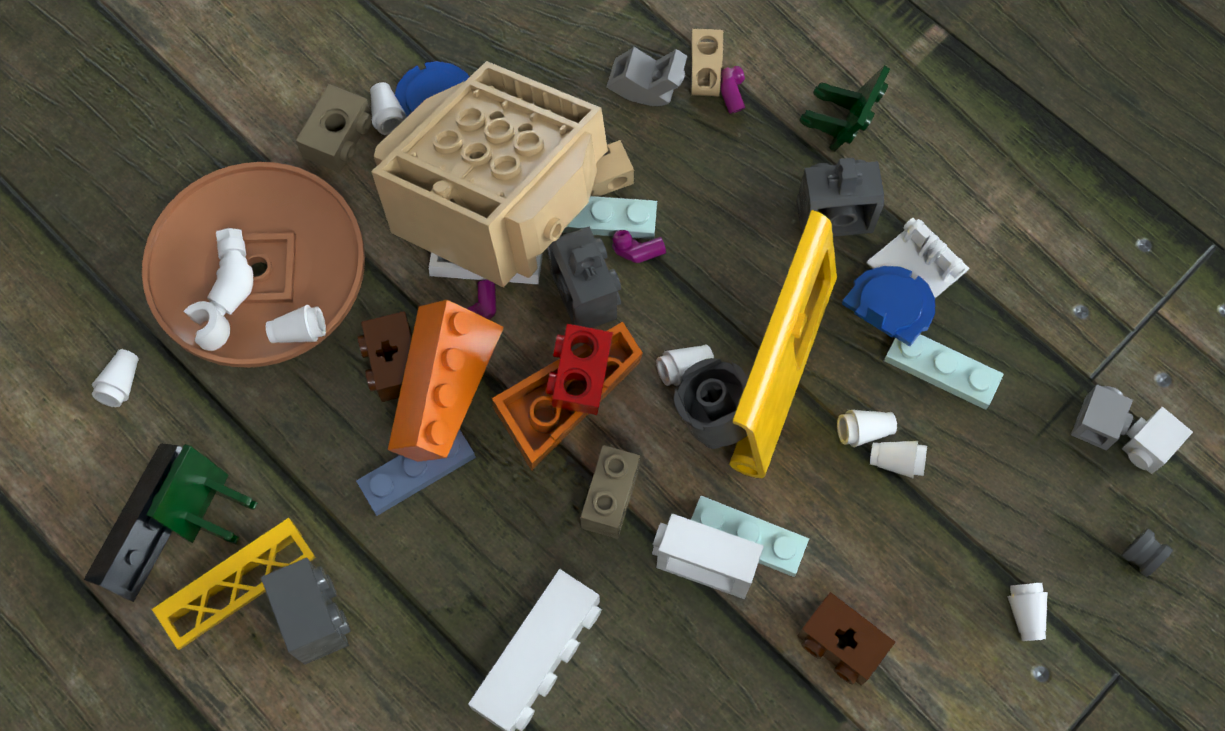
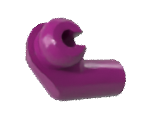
[720,66,746,114]
[612,230,666,263]
[468,280,496,320]

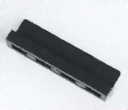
[84,443,182,602]

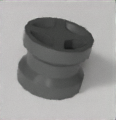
[1121,528,1173,577]

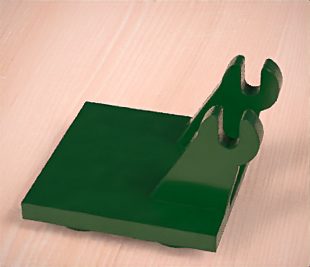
[800,65,890,152]
[146,444,258,545]

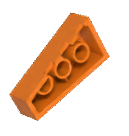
[388,300,504,462]
[492,322,643,471]

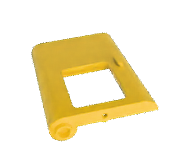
[729,210,837,478]

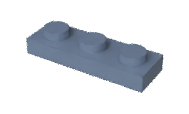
[356,429,476,516]

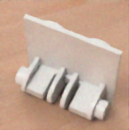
[866,218,970,298]

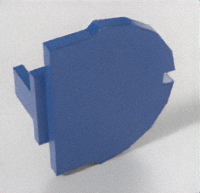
[395,61,469,118]
[842,266,935,347]

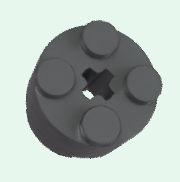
[674,358,748,449]

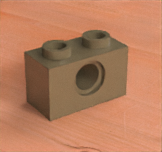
[296,84,372,173]
[580,445,640,539]

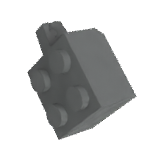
[796,158,884,237]
[548,226,621,328]

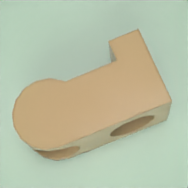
[691,29,723,97]
[590,140,634,197]

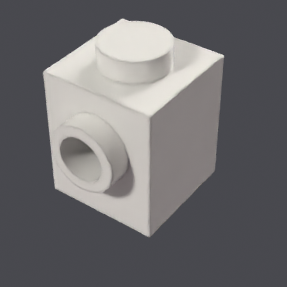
[1122,407,1193,474]

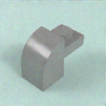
[606,47,687,106]

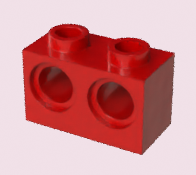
[546,324,613,415]

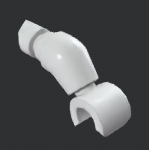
[184,228,253,351]

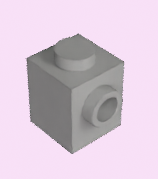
[1071,385,1133,450]

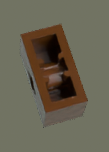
[358,311,412,402]
[798,592,895,686]

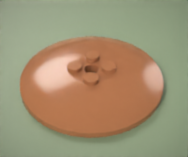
[142,162,365,368]

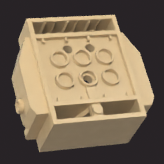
[371,61,608,288]

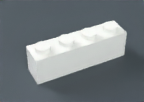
[468,569,602,731]

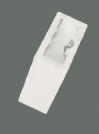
[652,514,764,599]

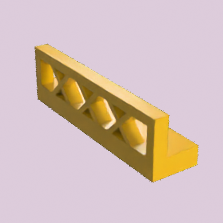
[152,518,316,650]

